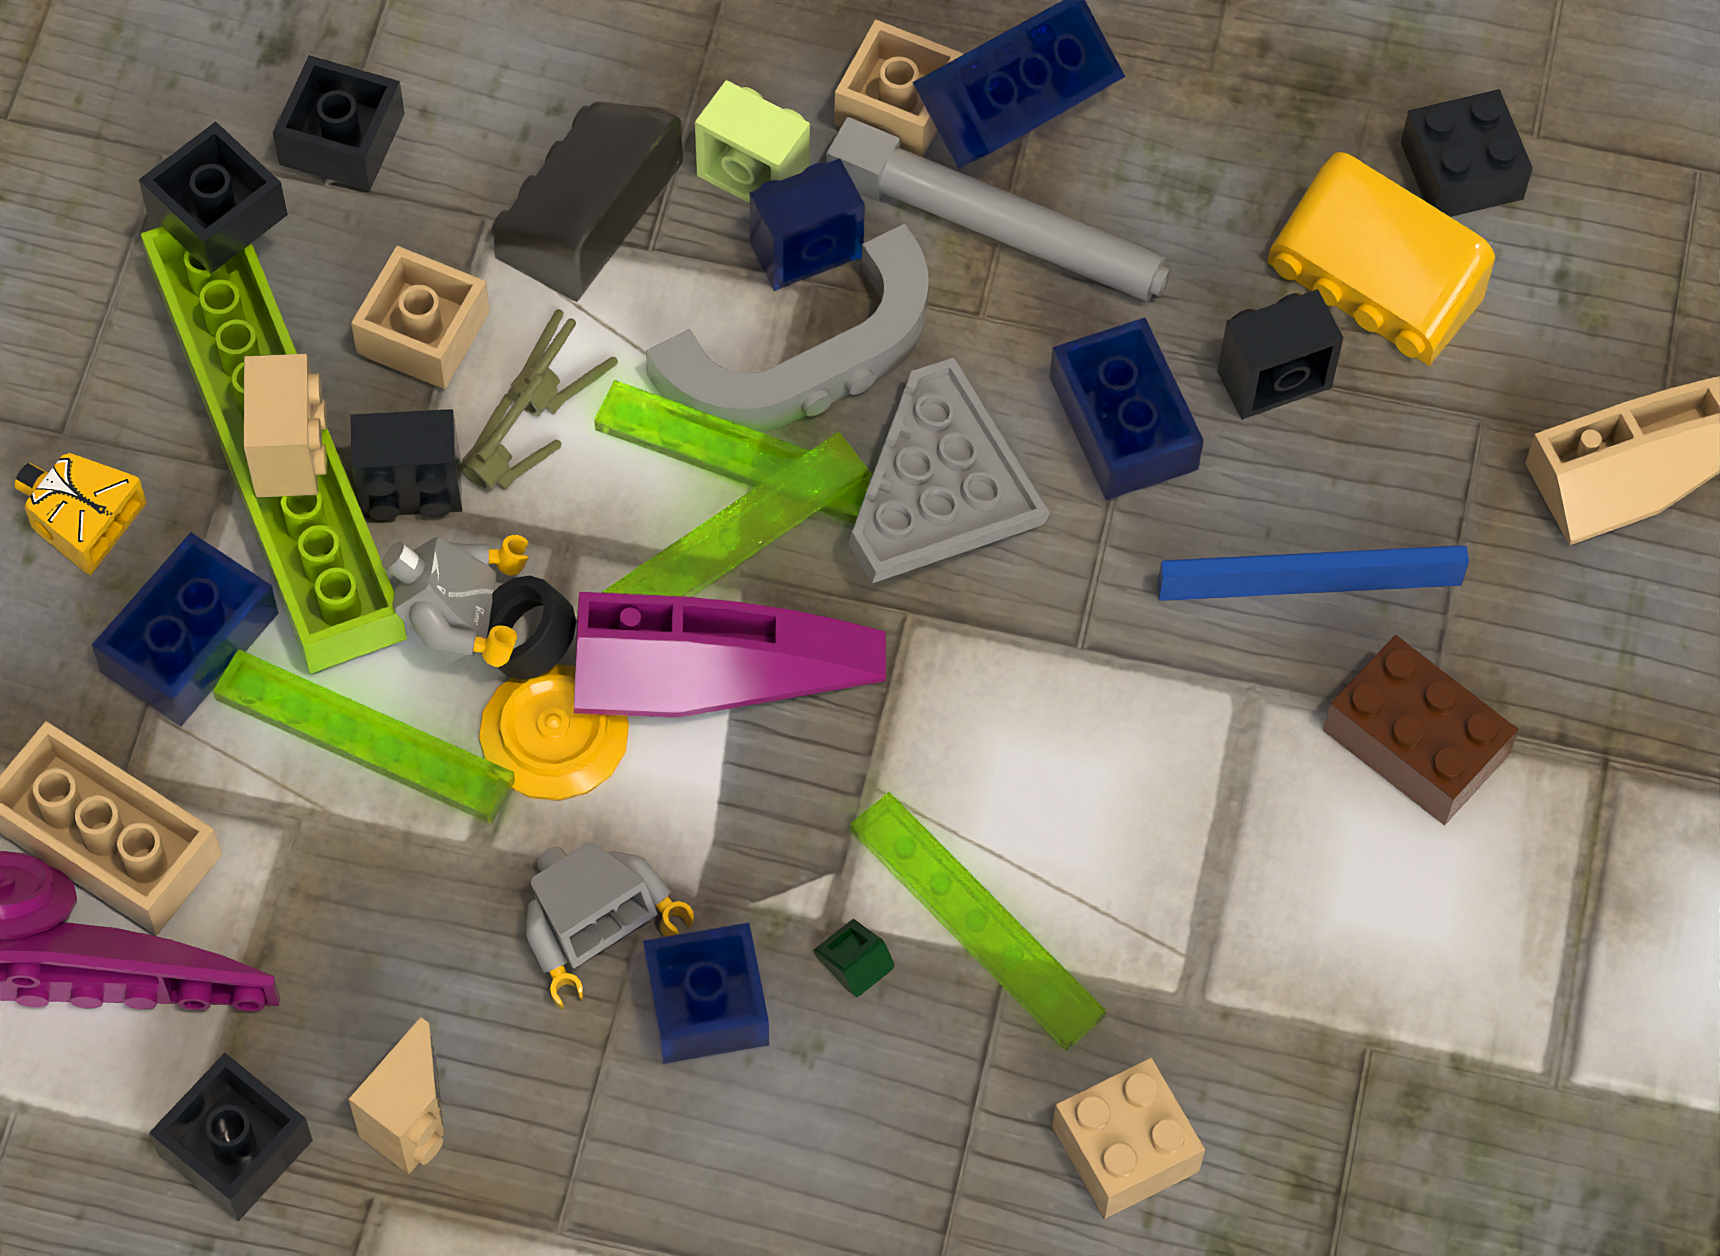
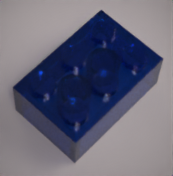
[1049,317,1204,500]
[91,532,279,726]

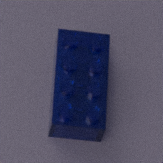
[912,0,1125,169]

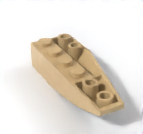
[1525,376,1720,546]

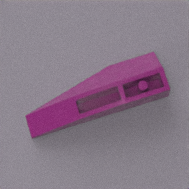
[573,592,886,718]
[0,922,280,1012]

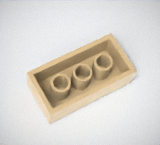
[0,721,222,936]

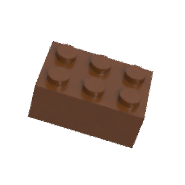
[1323,634,1518,826]

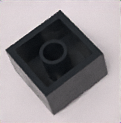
[273,55,405,191]
[1401,89,1533,217]
[139,121,288,274]
[1217,289,1344,420]
[350,409,462,520]
[149,1053,313,1221]

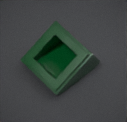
[813,919,894,997]

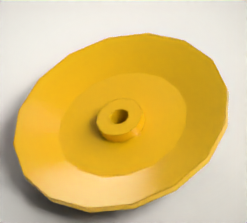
[479,664,629,801]

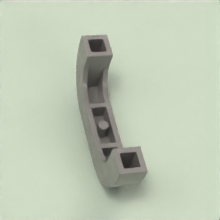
[646,223,929,434]

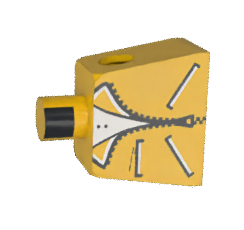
[15,453,147,576]

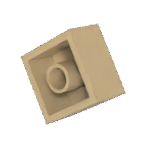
[834,19,963,157]
[351,246,490,390]
[244,354,327,497]
[1052,1057,1205,1219]

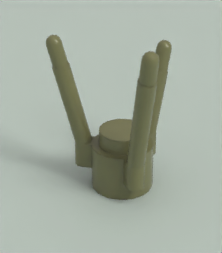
[508,309,618,416]
[460,374,562,492]

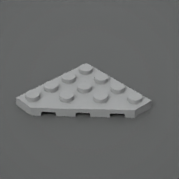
[848,357,1050,584]

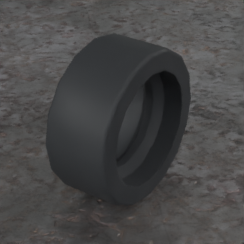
[481,575,577,680]

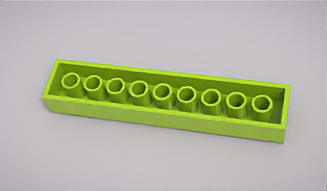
[140,226,407,674]

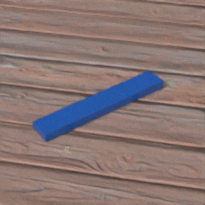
[1157,545,1469,601]

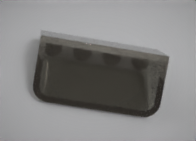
[491,101,683,302]

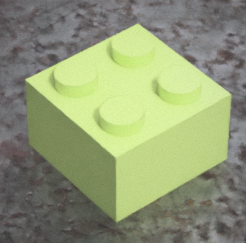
[695,80,810,218]

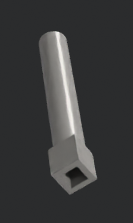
[826,116,1171,302]

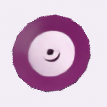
[0,851,77,941]

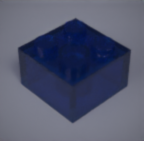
[749,158,865,291]
[643,922,769,1064]

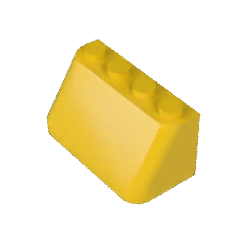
[1267,152,1495,366]

